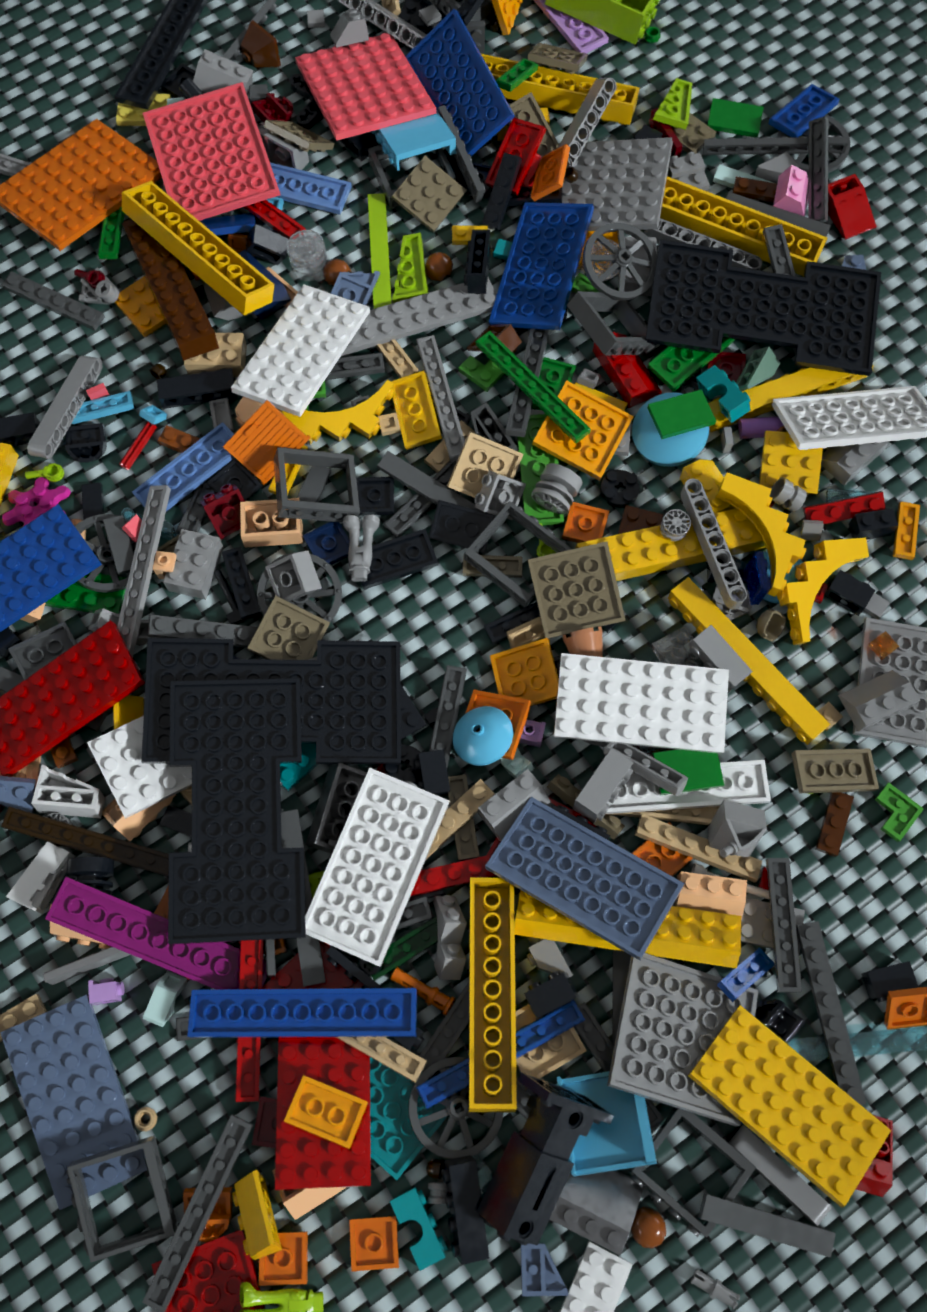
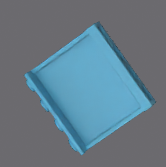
[371,110,456,171]
[555,1071,657,1177]

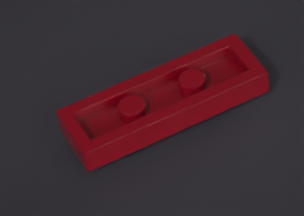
[649,108,683,158]

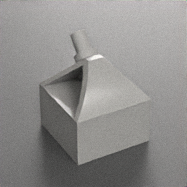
[707,800,767,858]

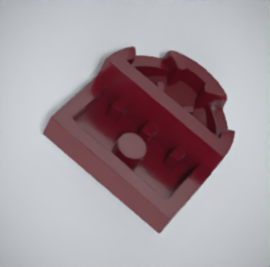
[251,93,293,123]

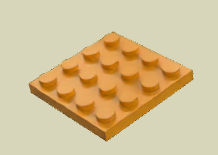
[532,380,634,481]

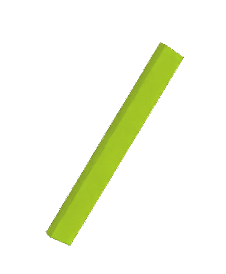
[368,193,392,309]

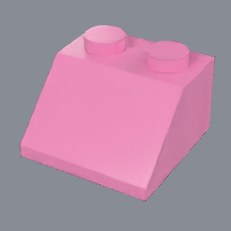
[773,165,809,217]

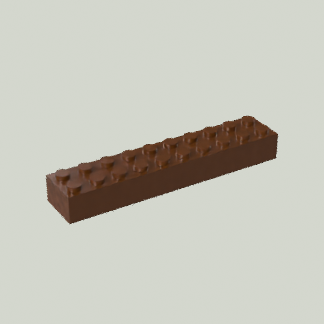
[122,219,219,361]

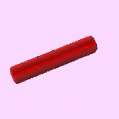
[119,421,157,470]

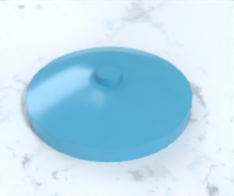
[632,392,709,467]

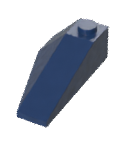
[238,249,291,320]

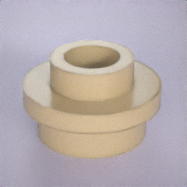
[134,1107,157,1131]

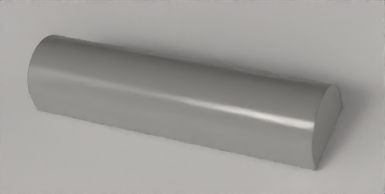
[603,743,688,796]

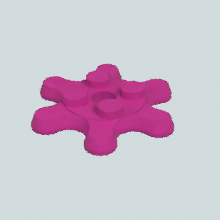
[2,477,71,526]

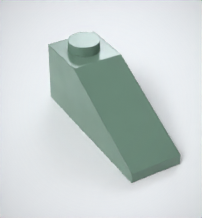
[736,347,780,391]

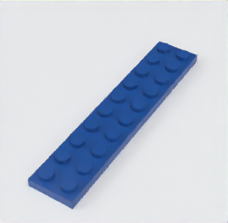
[187,988,417,1038]

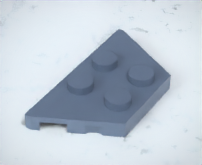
[331,271,380,306]

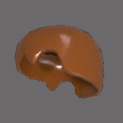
[425,252,453,281]
[323,259,352,286]
[631,1207,666,1249]

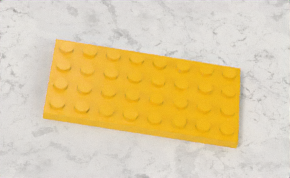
[688,1005,891,1208]

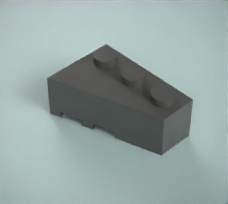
[470,402,518,451]

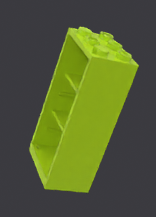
[545,0,660,44]

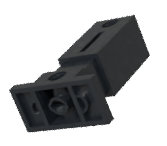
[477,1072,614,1246]

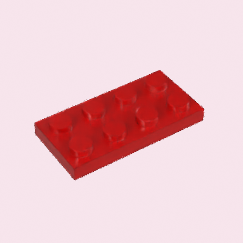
[485,118,546,196]

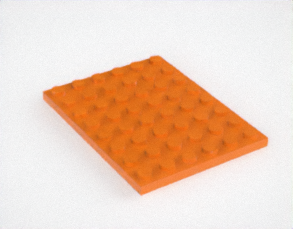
[0,119,162,251]

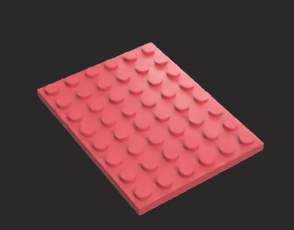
[295,33,436,141]
[143,82,281,221]

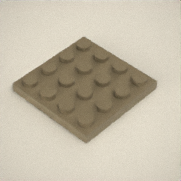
[528,541,626,639]

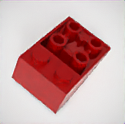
[828,174,876,240]
[856,1115,893,1197]

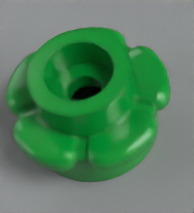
[644,26,661,44]

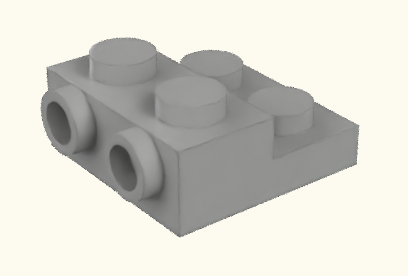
[667,152,710,191]
[475,470,526,520]

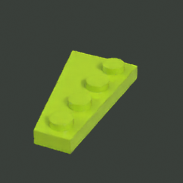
[653,78,692,130]
[392,232,428,303]

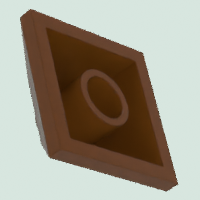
[241,20,281,67]
[467,324,522,353]

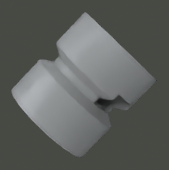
[770,477,807,513]

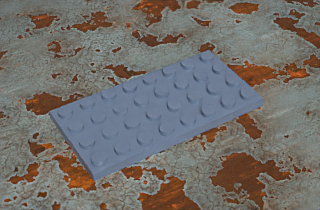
[485,797,684,960]
[0,995,148,1210]

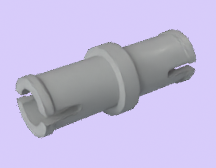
[690,1269,741,1310]

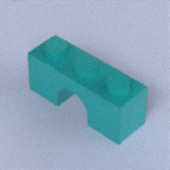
[696,365,751,423]
[390,1187,448,1271]

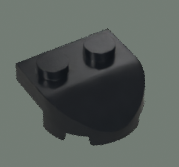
[65,423,107,463]
[755,999,805,1044]

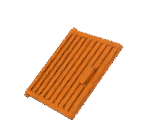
[223,400,311,485]

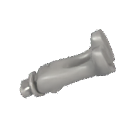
[343,515,380,581]

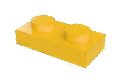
[452,226,488,245]

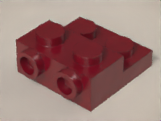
[200,483,245,539]

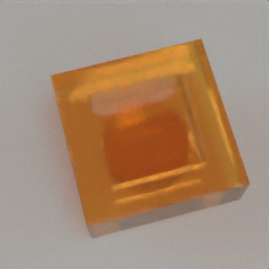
[868,631,899,660]

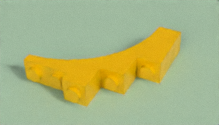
[278,380,395,445]
[716,472,806,597]
[777,538,869,645]

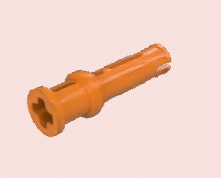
[390,967,456,1016]

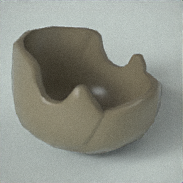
[756,609,786,641]

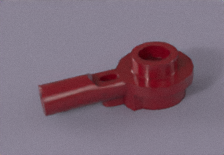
[74,269,105,289]

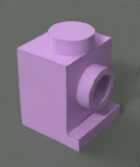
[519,720,546,747]
[88,978,124,1005]

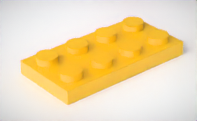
[391,370,442,450]

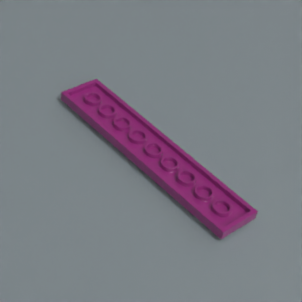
[45,877,267,990]

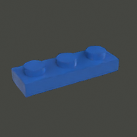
[717,947,775,1002]

